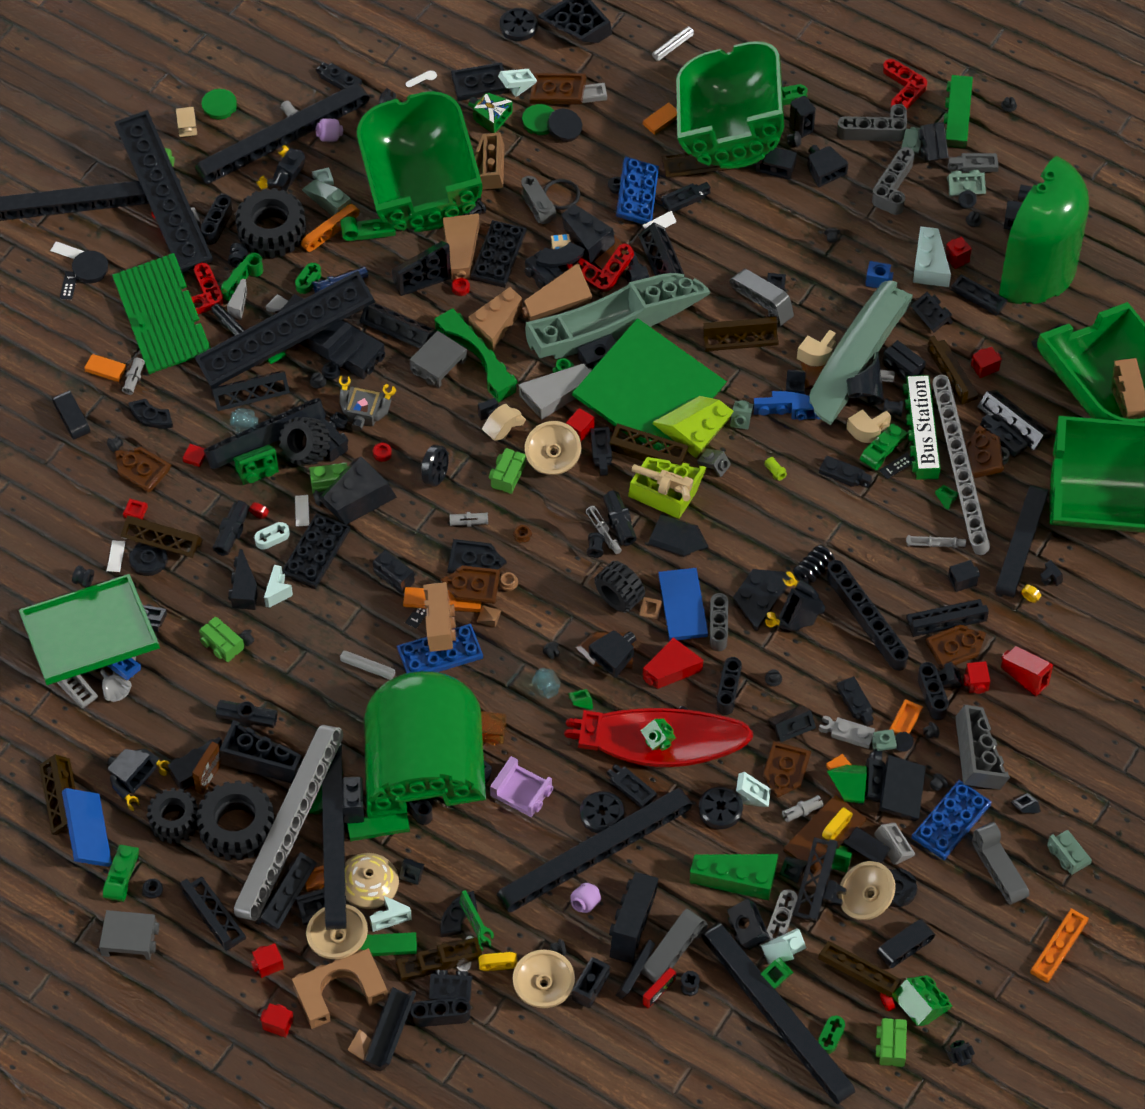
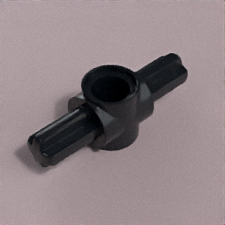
[626,252,649,284]

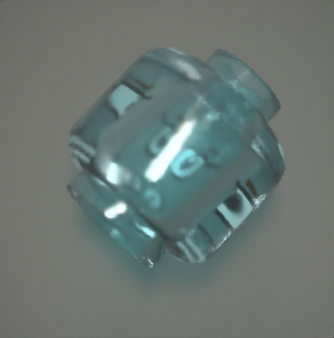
[230,408,258,432]
[532,668,561,698]

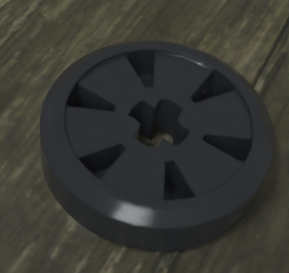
[500,8,538,41]
[421,444,449,487]
[699,786,743,829]
[580,791,624,834]

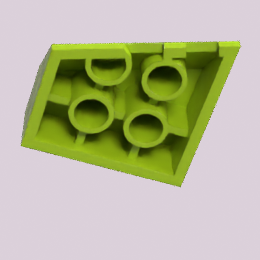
[652,396,734,458]
[628,457,706,519]

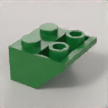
[234,445,279,485]
[892,975,953,1026]

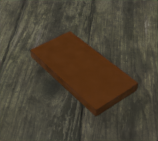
[783,794,866,875]

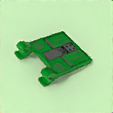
[459,890,494,951]

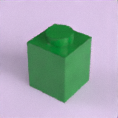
[761,957,794,989]

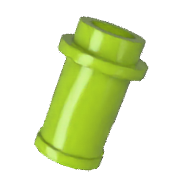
[764,457,787,481]

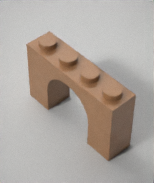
[292,948,388,1029]

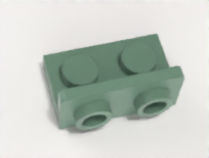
[947,170,986,197]
[1047,830,1092,875]

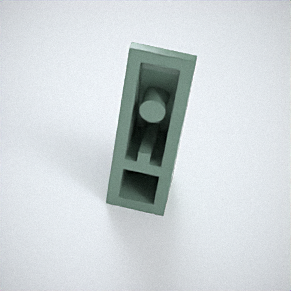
[302,179,351,216]

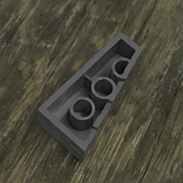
[955,705,1010,790]

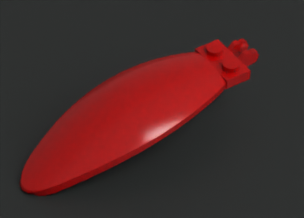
[564,708,754,767]

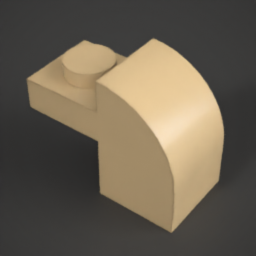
[176,107,197,137]
[797,330,837,366]
[482,404,526,441]
[847,410,891,443]

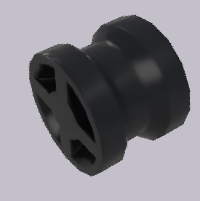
[72,565,94,588]

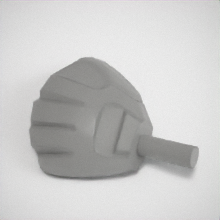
[100,670,132,702]

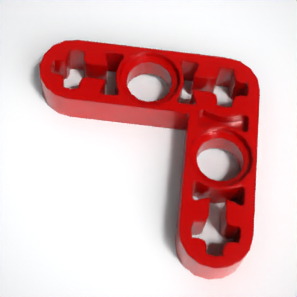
[883,59,927,110]
[567,244,634,292]
[191,263,223,314]

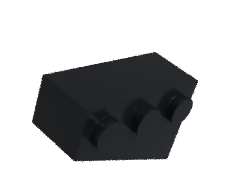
[562,204,615,264]

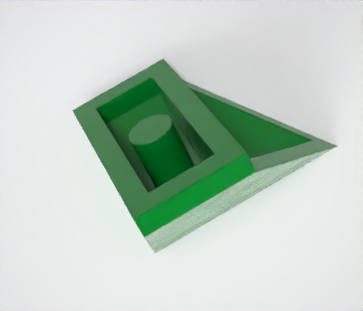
[827,765,867,803]

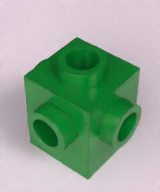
[640,719,676,751]

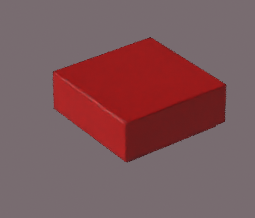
[182,444,206,467]
[123,499,148,519]

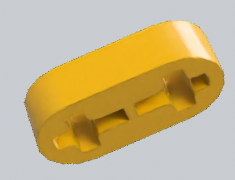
[822,808,853,841]
[478,952,518,971]

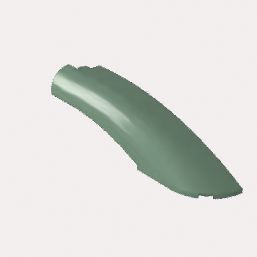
[525,273,710,359]
[809,281,913,425]

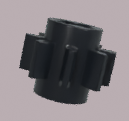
[947,1040,975,1066]

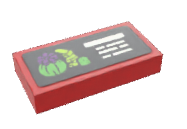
[643,968,676,1009]

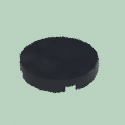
[547,108,582,142]
[72,251,109,283]
[129,540,168,576]
[889,868,917,907]

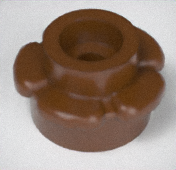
[513,525,532,543]

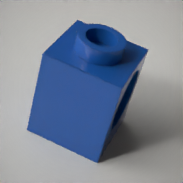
[865,261,894,288]

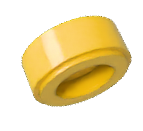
[1021,585,1041,603]

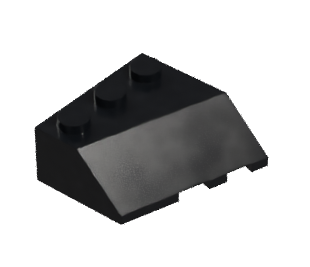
[538,0,612,43]
[392,241,451,296]
[318,457,397,525]

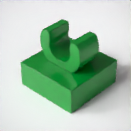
[832,845,852,873]

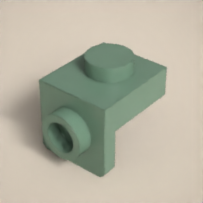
[901,127,922,154]
[730,400,753,430]
[872,729,897,751]

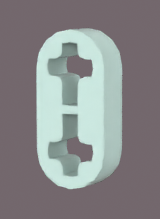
[255,522,290,549]

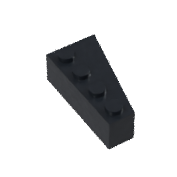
[609,872,659,964]

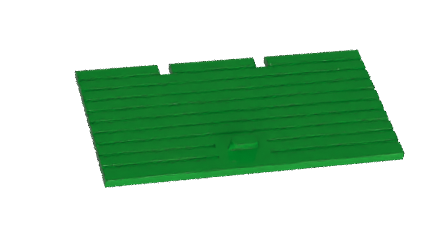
[112,253,211,374]

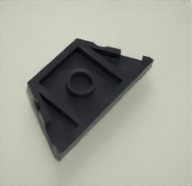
[733,569,795,631]

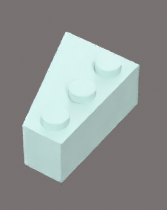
[913,226,951,287]

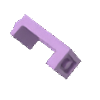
[490,756,553,817]

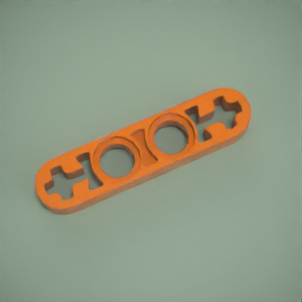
[301,204,360,252]

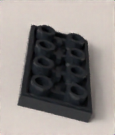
[470,220,527,288]
[282,513,350,589]

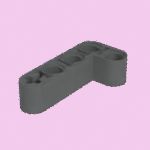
[837,104,907,141]
[872,147,914,215]
[730,269,794,327]
[972,822,1029,905]
[641,908,708,983]

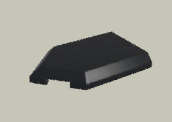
[648,514,709,557]
[447,539,507,573]

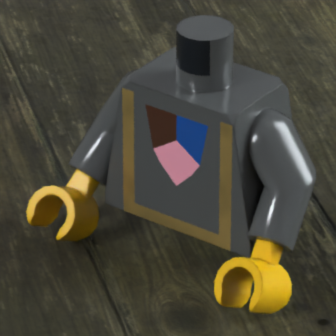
[339,376,396,432]

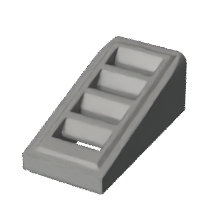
[227,278,247,320]
[57,675,98,709]

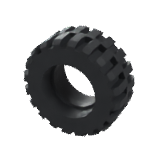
[236,188,306,258]
[196,780,275,861]

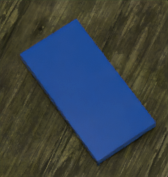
[616,156,659,224]
[658,568,708,641]
[397,624,483,673]
[912,780,992,860]
[62,788,112,867]

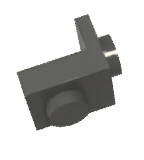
[697,448,731,477]

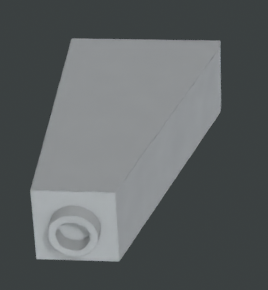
[519,364,592,420]

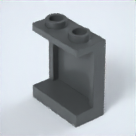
[410,331,467,388]
[99,910,159,960]

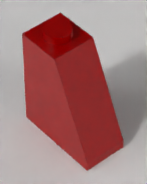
[643,638,703,689]
[1001,646,1053,696]

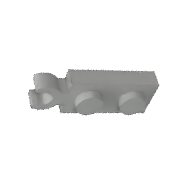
[819,716,875,749]

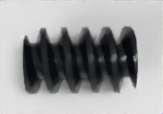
[793,545,835,584]

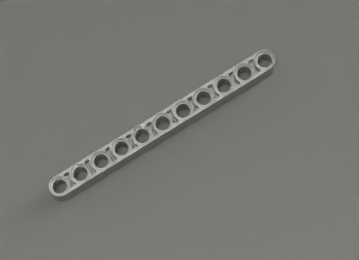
[933,375,990,555]
[234,725,343,921]

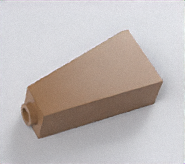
[443,214,479,280]
[521,264,592,322]

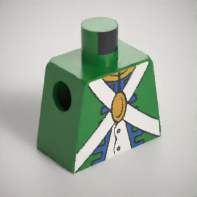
[468,93,513,133]

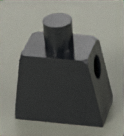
[807,145,848,188]
[589,631,636,678]

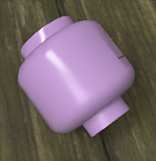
[316,119,343,142]
[571,883,601,913]

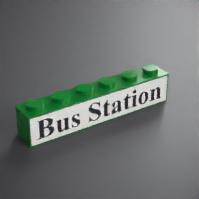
[902,375,940,480]

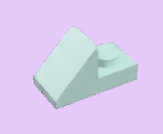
[498,69,537,97]
[264,565,293,608]
[736,772,771,807]
[369,897,412,932]
[761,928,807,965]

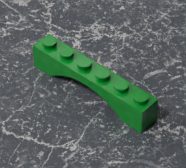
[435,308,517,403]

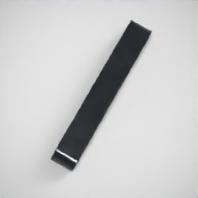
[204,398,327,469]
[995,484,1049,598]
[826,560,909,671]

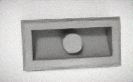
[874,823,915,865]

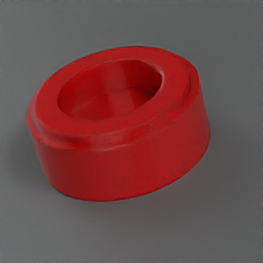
[452,278,470,296]
[373,443,392,462]
[249,502,269,519]
[880,992,895,1012]

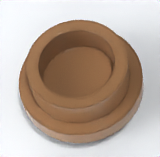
[499,572,518,591]

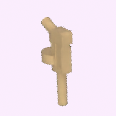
[632,464,694,501]

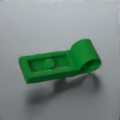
[340,217,396,241]
[221,253,263,301]
[860,423,908,470]
[103,844,139,902]

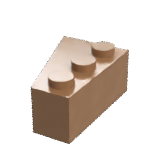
[475,132,504,190]
[468,287,522,351]
[1111,358,1145,419]
[423,582,456,652]

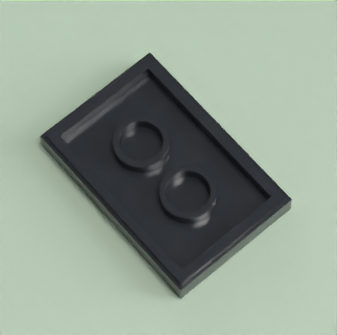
[451,62,509,101]
[879,755,926,821]

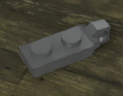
[948,153,999,172]

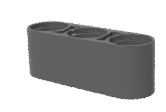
[710,593,728,651]

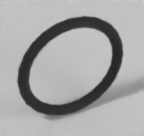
[543,179,580,210]

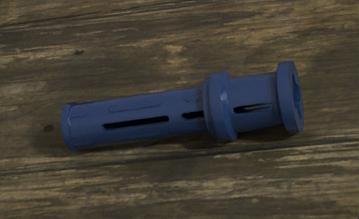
[313,266,368,293]

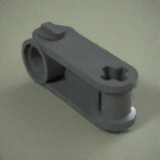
[521,176,556,224]

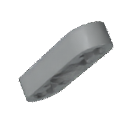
[767,889,797,942]

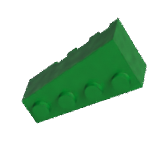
[944,75,973,149]
[689,854,778,900]

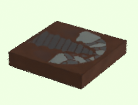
[192,742,221,795]

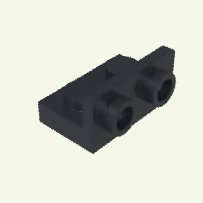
[911,291,953,333]
[429,970,473,1001]

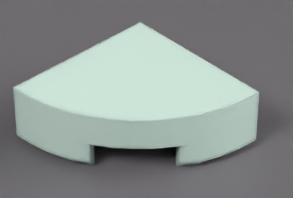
[312,167,334,185]

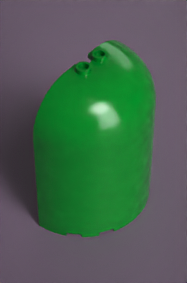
[676,41,784,169]
[357,91,483,232]
[999,156,1089,304]
[1037,302,1145,423]
[1049,416,1145,533]
[364,671,486,819]

